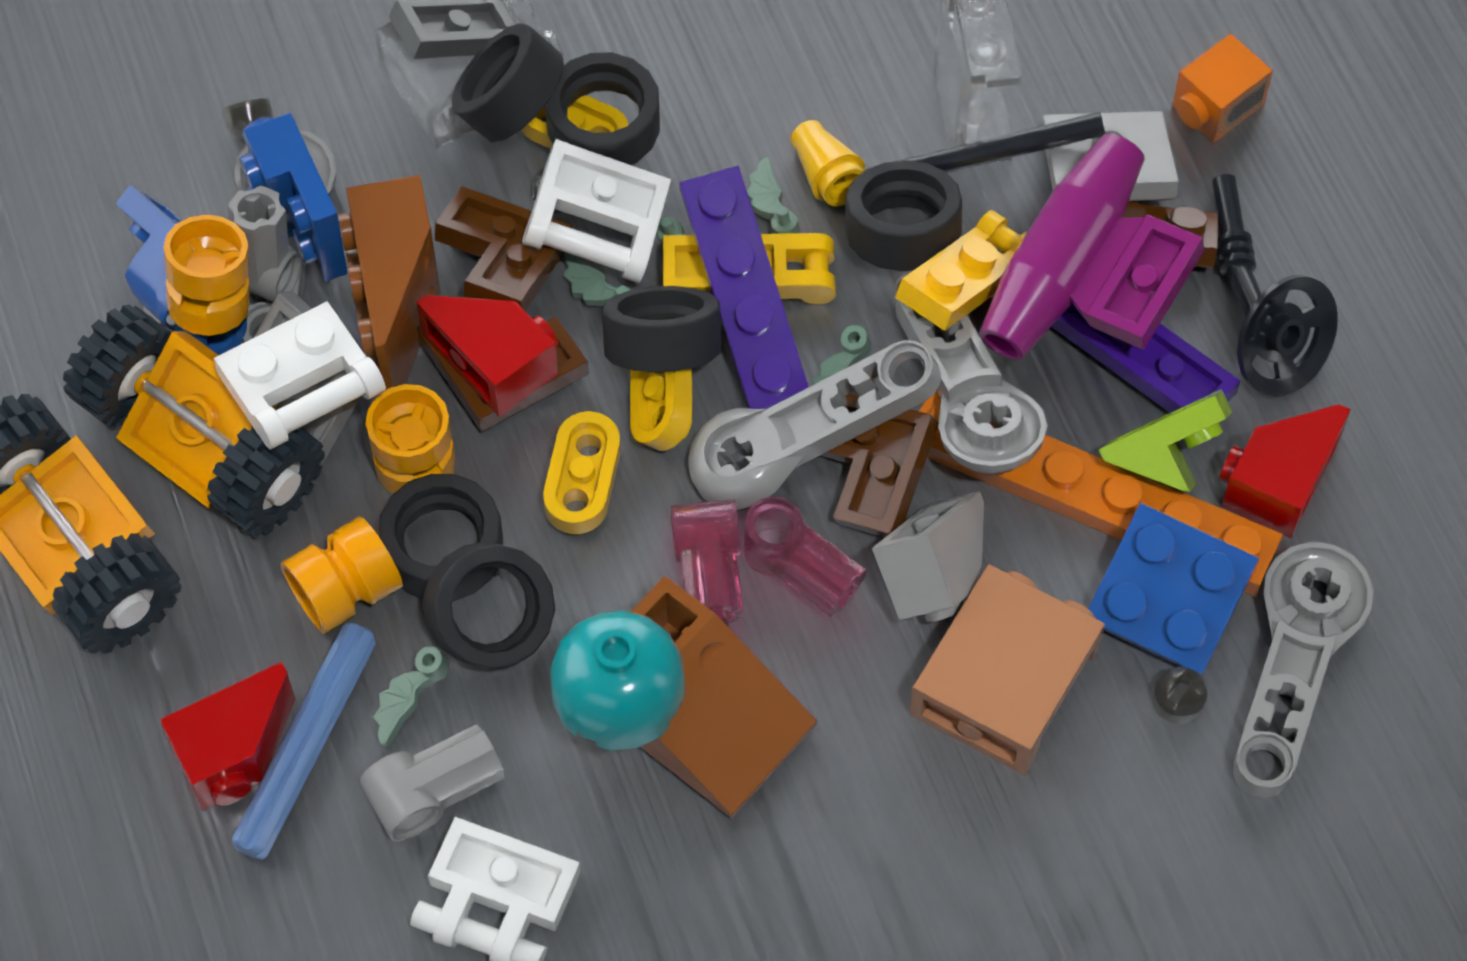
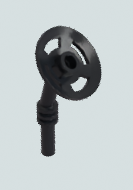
[1212,174,1338,397]

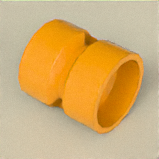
[163,215,250,336]
[365,384,456,494]
[280,516,403,635]

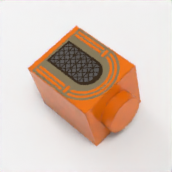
[1172,33,1273,143]

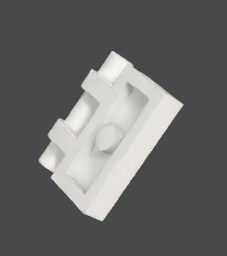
[410,817,581,961]

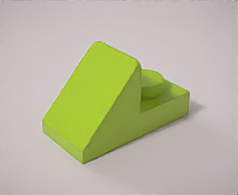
[1099,389,1232,492]

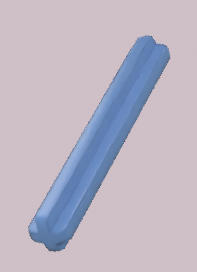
[232,622,376,860]

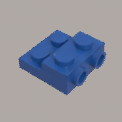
[239,112,348,282]

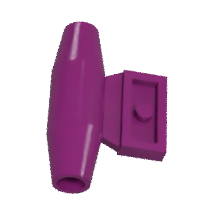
[979,133,1204,361]

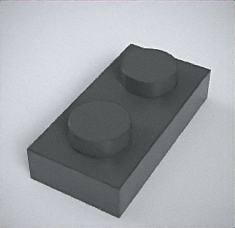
[389,0,515,59]

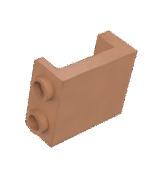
[909,564,1105,776]

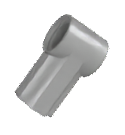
[227,185,302,302]
[360,724,505,841]

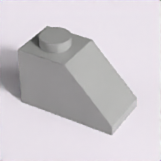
[872,491,984,622]

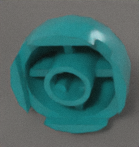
[550,610,686,751]

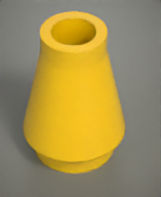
[790,120,865,206]

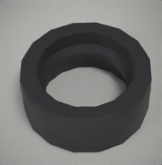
[451,23,564,142]
[545,52,660,165]
[845,160,962,271]
[602,286,721,372]
[379,474,503,602]
[423,542,555,670]

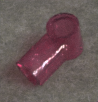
[743,497,866,617]
[671,499,744,627]

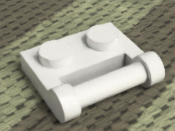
[522,139,671,284]
[214,301,386,450]

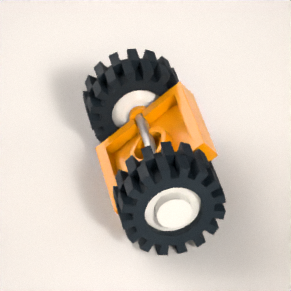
[63,304,325,536]
[0,394,182,654]

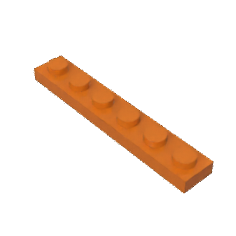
[919,390,1283,597]

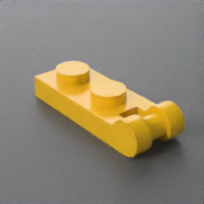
[895,209,1027,331]
[663,233,836,305]

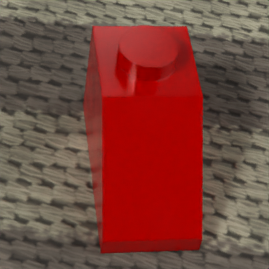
[416,295,559,417]
[1218,404,1351,539]
[159,661,295,811]

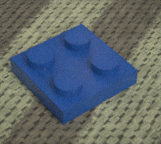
[1088,503,1259,678]

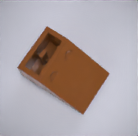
[338,175,441,390]
[631,576,817,818]

